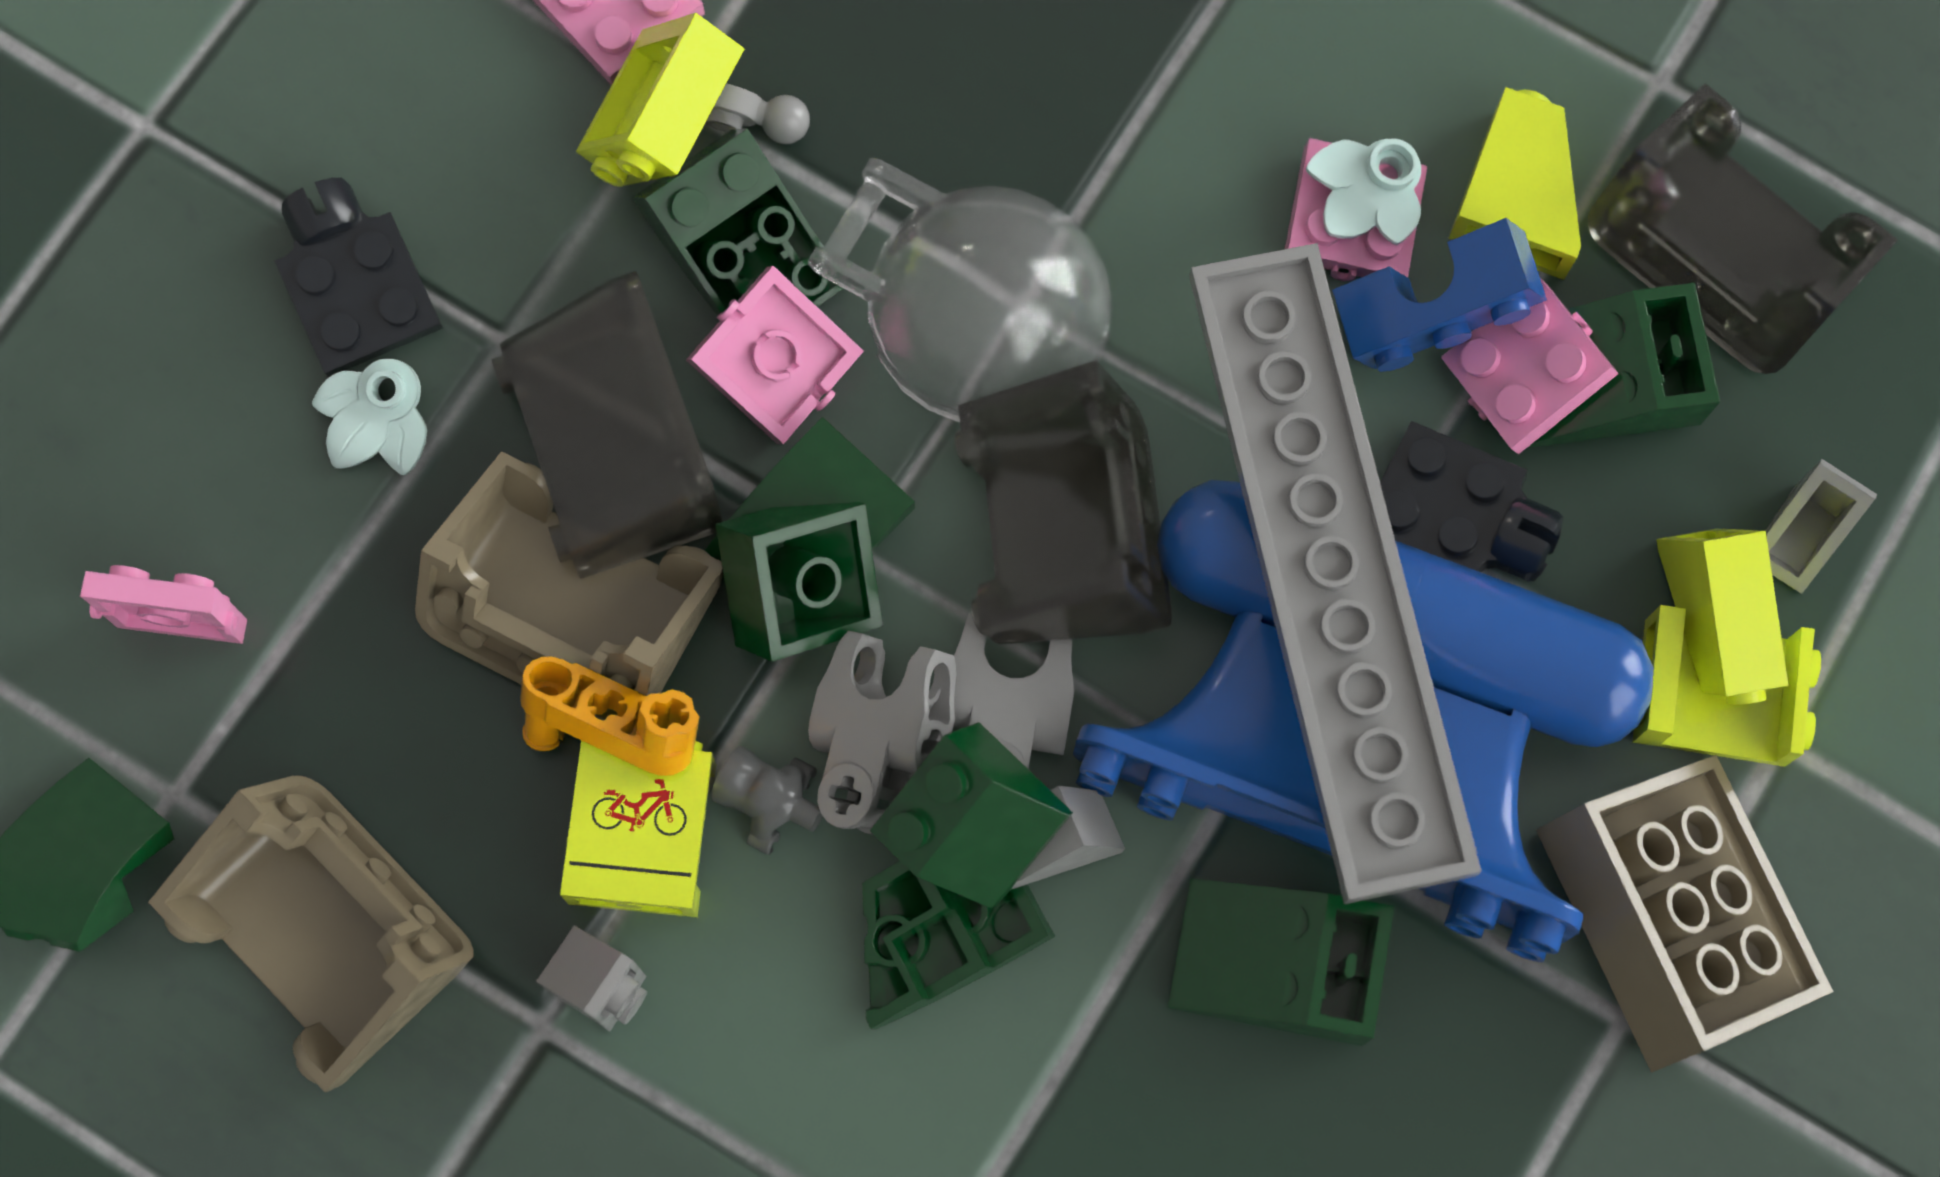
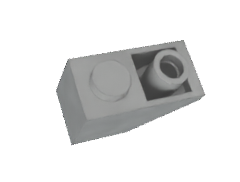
[536,926,647,1032]

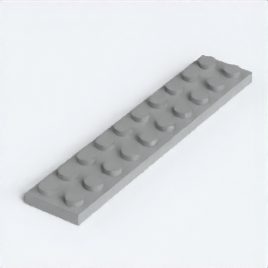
[1189,243,1481,904]

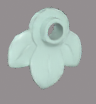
[1306,139,1421,245]
[312,358,427,475]

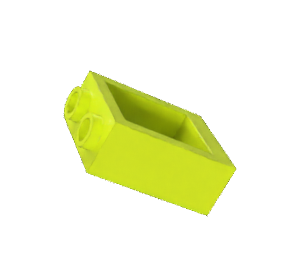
[576,13,745,187]

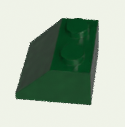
[715,502,883,662]
[870,722,1073,909]

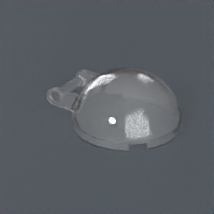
[807,158,1112,426]

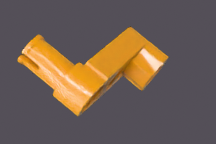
[521,656,699,776]

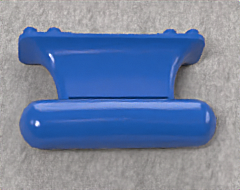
[1073,480,1654,962]

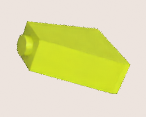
[1448,87,1581,280]
[1656,529,1788,705]

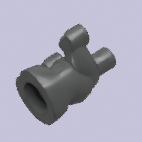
[711,746,823,855]

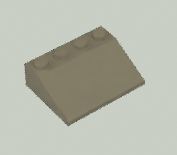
[1536,755,1834,1073]

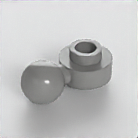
[705,84,810,144]

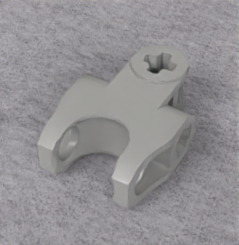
[952,613,1075,768]
[808,631,957,835]

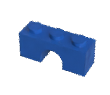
[1332,218,1547,372]

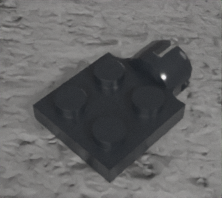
[275,178,443,378]
[1380,421,1563,581]

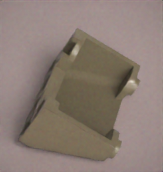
[415,451,724,721]
[148,776,474,1093]

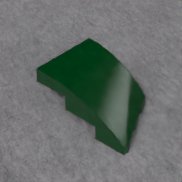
[705,417,915,576]
[0,758,175,952]
[862,861,1055,1029]

